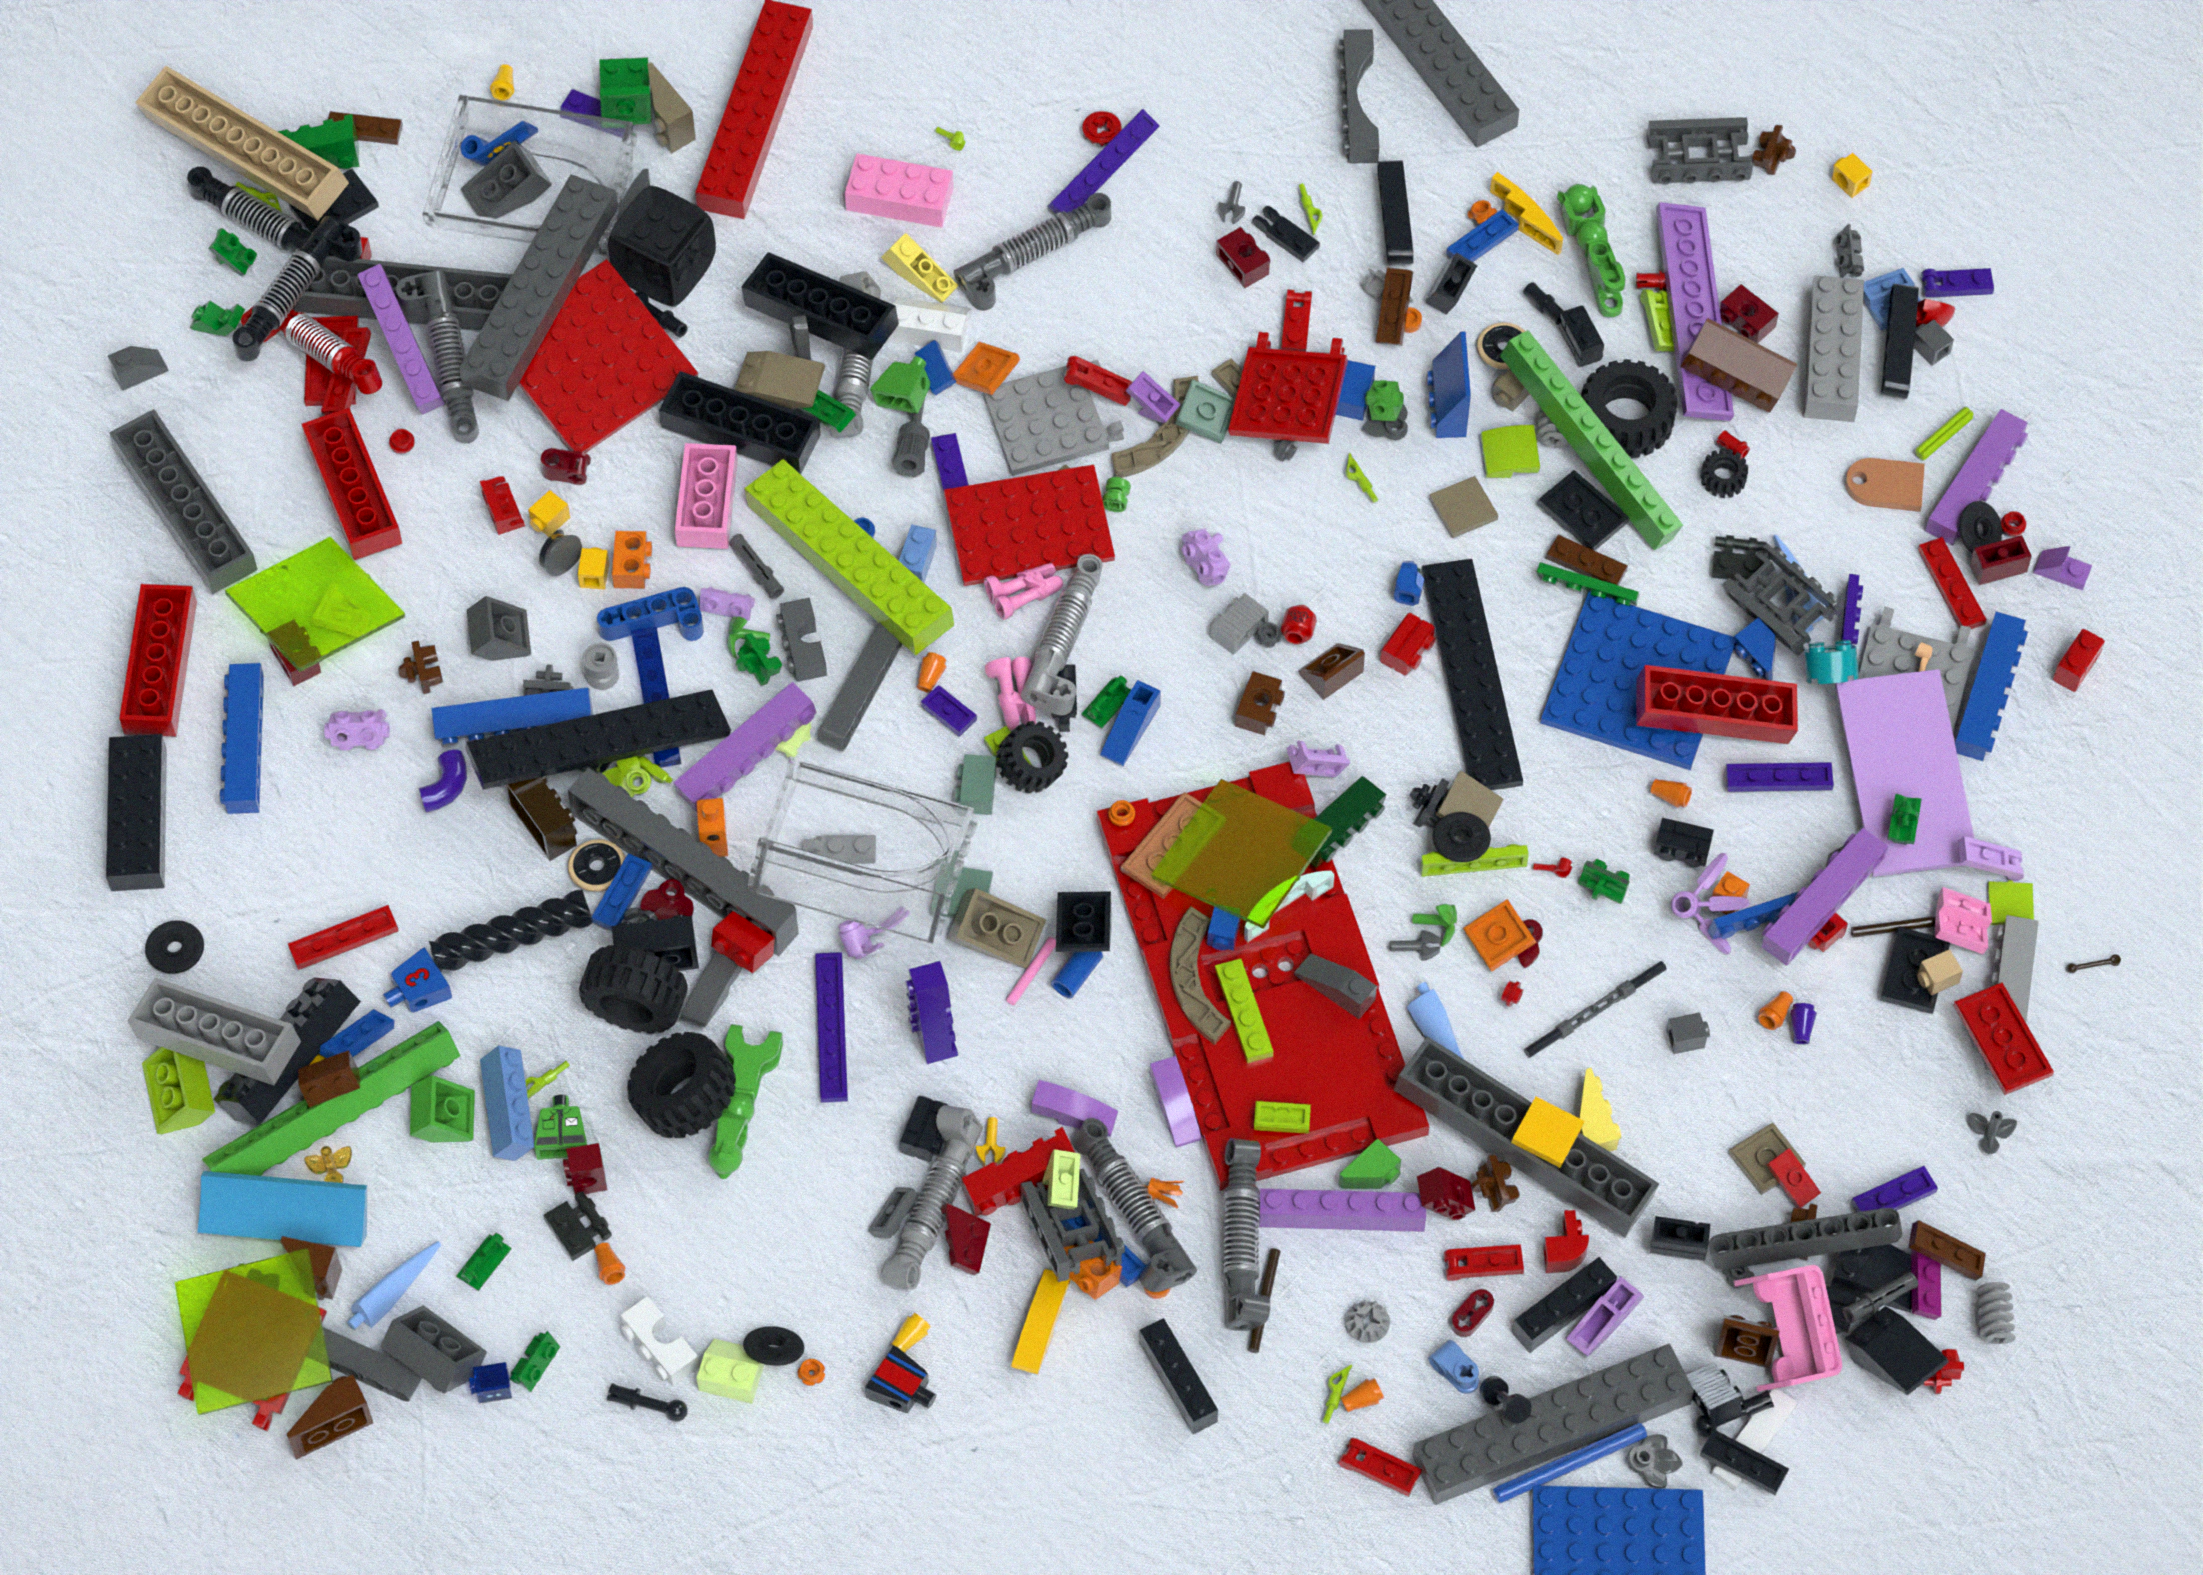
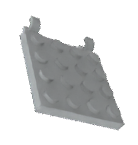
[983,360,1124,476]
[1858,606,1974,732]

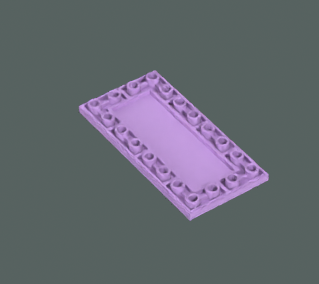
[1835,669,1974,877]

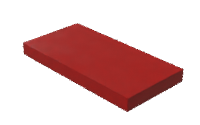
[304,316,359,406]
[1953,982,2054,1095]

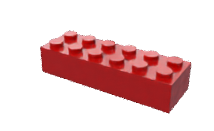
[301,407,403,560]
[119,584,197,737]
[1636,665,1798,744]

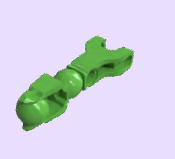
[1557,184,1625,317]
[708,1024,783,1179]

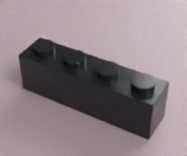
[1512,1257,1617,1353]
[1139,1318,1218,1435]

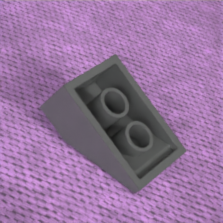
[460,140,552,224]

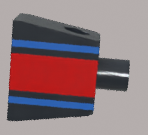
[865,1345,937,1413]

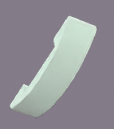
[1244,871,1334,943]

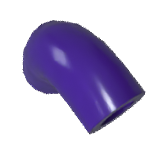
[419,749,467,813]

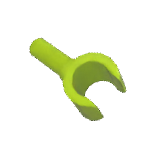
[935,127,966,151]

